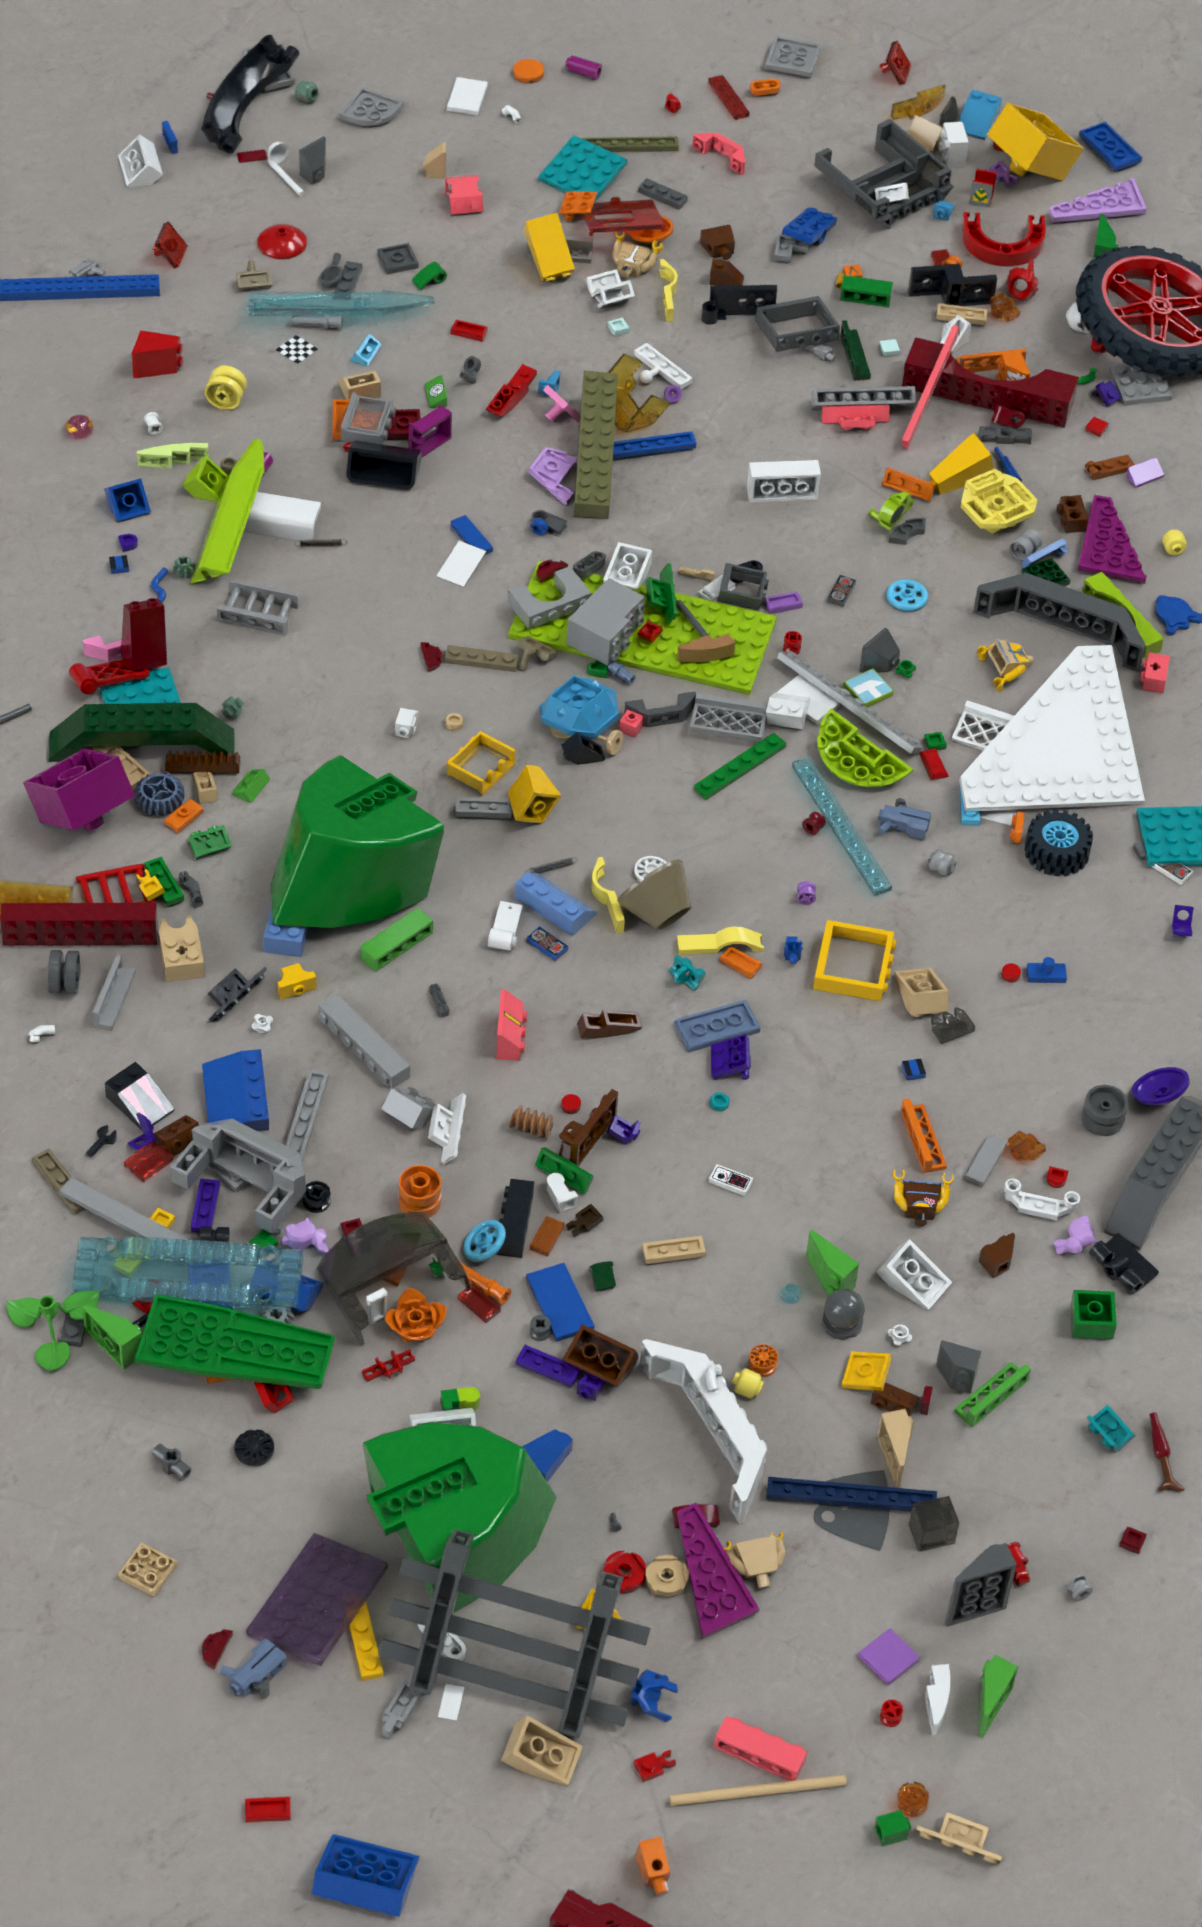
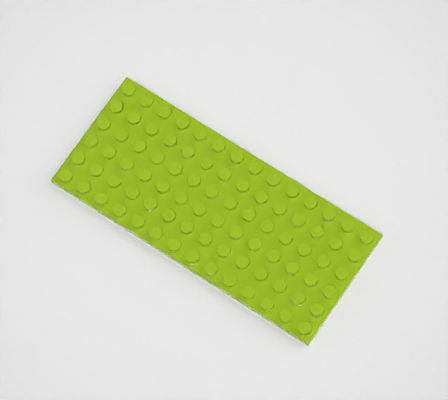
[508,561,777,695]

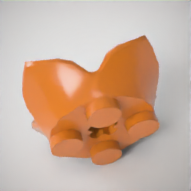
[385,1287,447,1342]

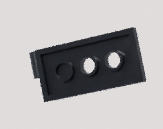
[701,285,777,325]

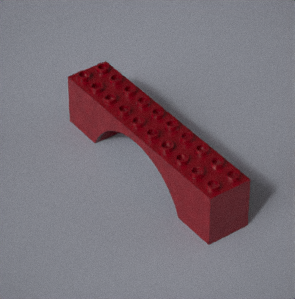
[902,337,1079,428]

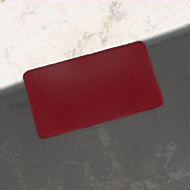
[237,149,268,163]

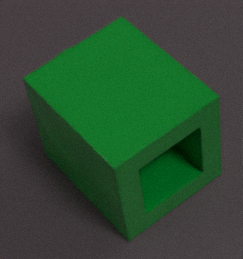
[874,1810,911,1847]

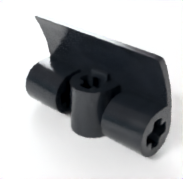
[1090,1233,1159,1294]

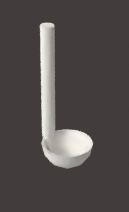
[267,142,305,196]

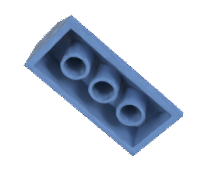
[514,872,597,936]

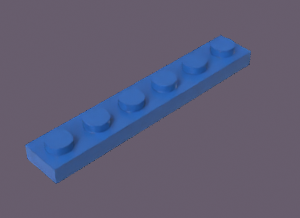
[613,431,697,459]

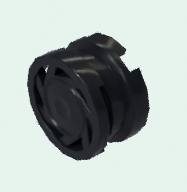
[303,1181,331,1213]

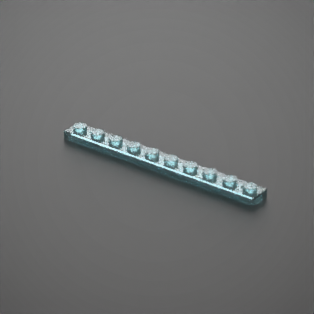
[792,757,892,896]

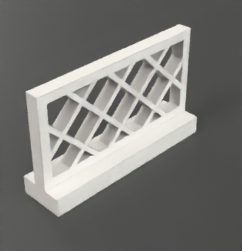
[952,701,1014,751]

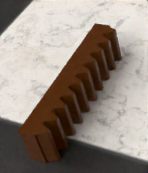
[165,750,240,773]

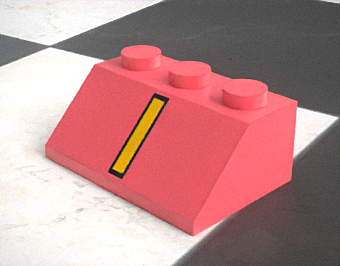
[496,989,527,1061]

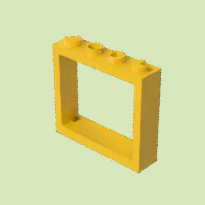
[813,920,897,1001]

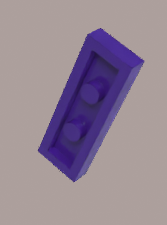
[190,1178,221,1233]
[516,1345,581,1388]

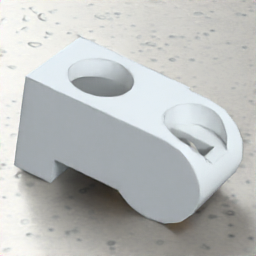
[546,1173,578,1214]

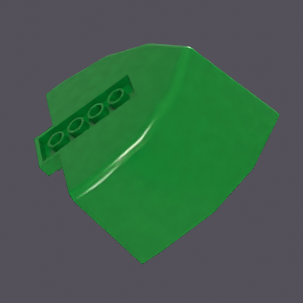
[270,755,444,928]
[363,1422,556,1613]

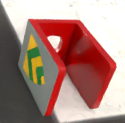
[969,169,997,208]

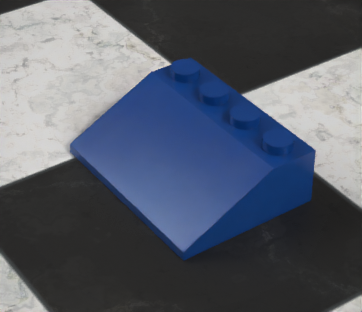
[202,1049,269,1131]
[312,1834,420,1917]

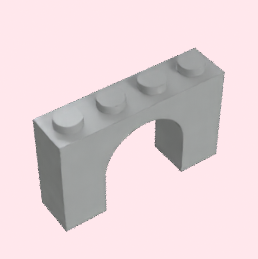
[508,566,591,629]

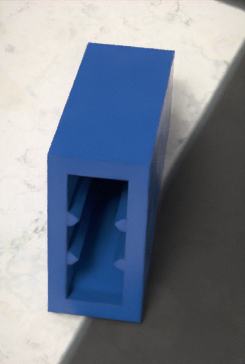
[522,1429,573,1482]

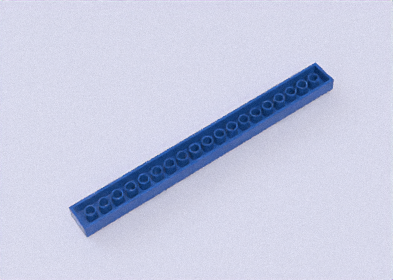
[0,274,160,301]

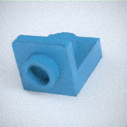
[933,200,955,221]
[538,370,560,396]

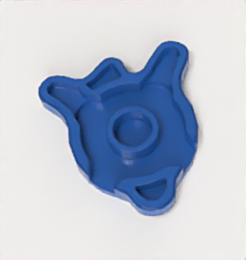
[1155,595,1202,636]

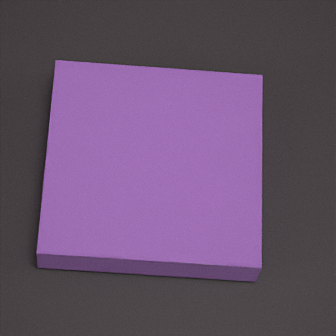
[858,1628,920,1686]

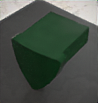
[589,1261,616,1290]

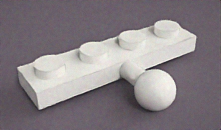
[634,343,693,390]

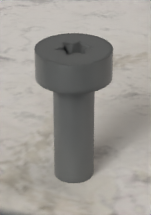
[610,1513,622,1532]

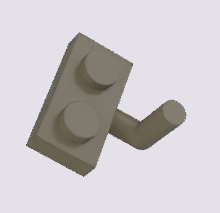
[236,259,272,291]
[517,636,558,670]

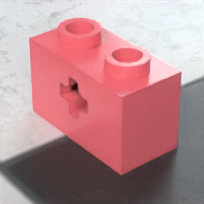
[1140,652,1170,694]

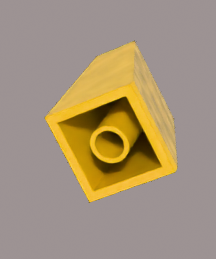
[523,213,575,282]

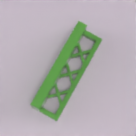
[954,1362,1031,1427]

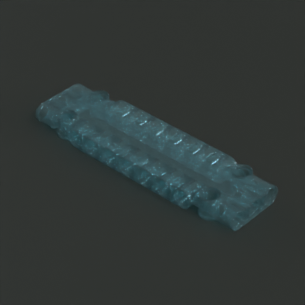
[72,1236,303,1309]

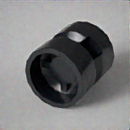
[199,1226,230,1253]

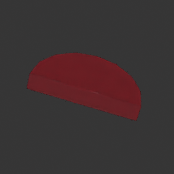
[536,559,568,583]
[420,642,442,672]
[202,1629,233,1670]

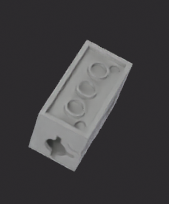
[567,578,645,666]

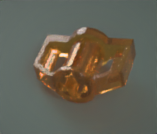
[990,292,1021,322]
[1007,1131,1046,1161]

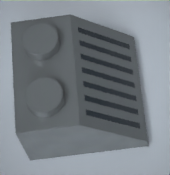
[936,1340,981,1394]

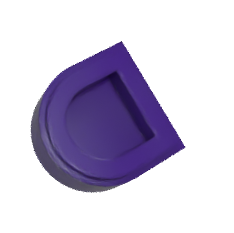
[118,534,138,552]

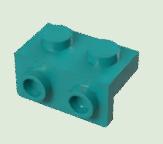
[1087,1404,1135,1452]

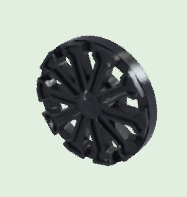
[235,1429,274,1466]

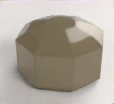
[220,457,237,474]

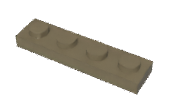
[445,645,519,672]

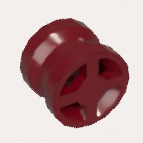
[802,811,826,835]

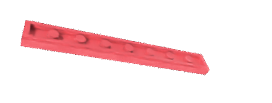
[902,325,959,449]

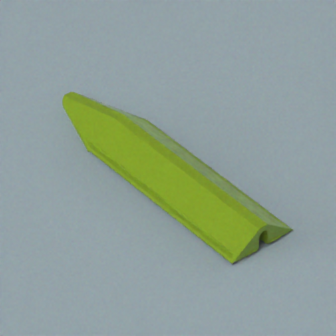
[190,439,265,584]

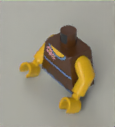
[892,1169,954,1227]

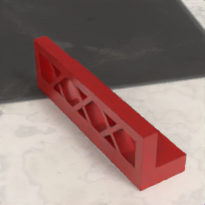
[253,1381,295,1414]

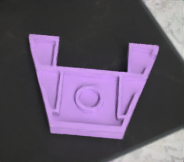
[528,447,578,505]

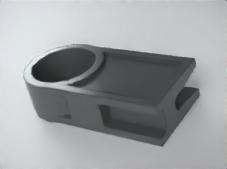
[531,510,567,537]

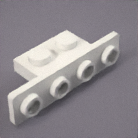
[428,1093,466,1164]

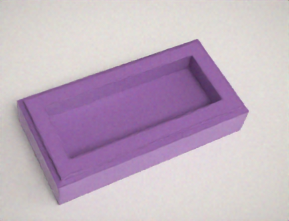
[764,591,803,614]

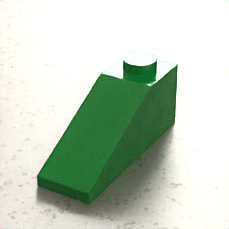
[1093,214,1118,258]

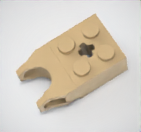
[159,915,205,982]

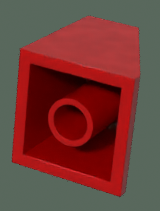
[132,330,183,379]

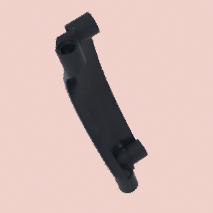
[201,34,300,154]

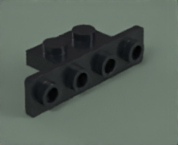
[208,967,267,1022]

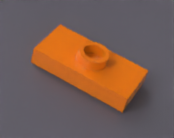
[164,799,204,833]

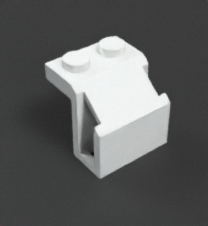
[585,269,635,308]

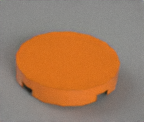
[513,59,544,83]

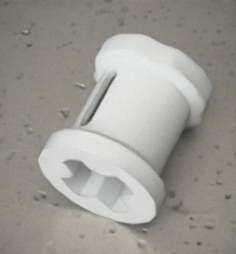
[144,412,163,435]

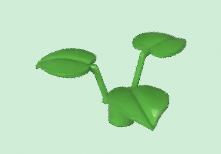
[6,1291,100,1371]

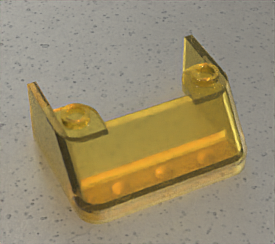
[607,353,670,432]

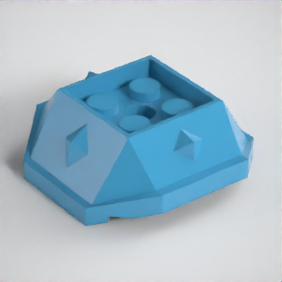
[539,675,619,738]

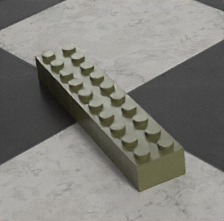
[574,371,618,519]

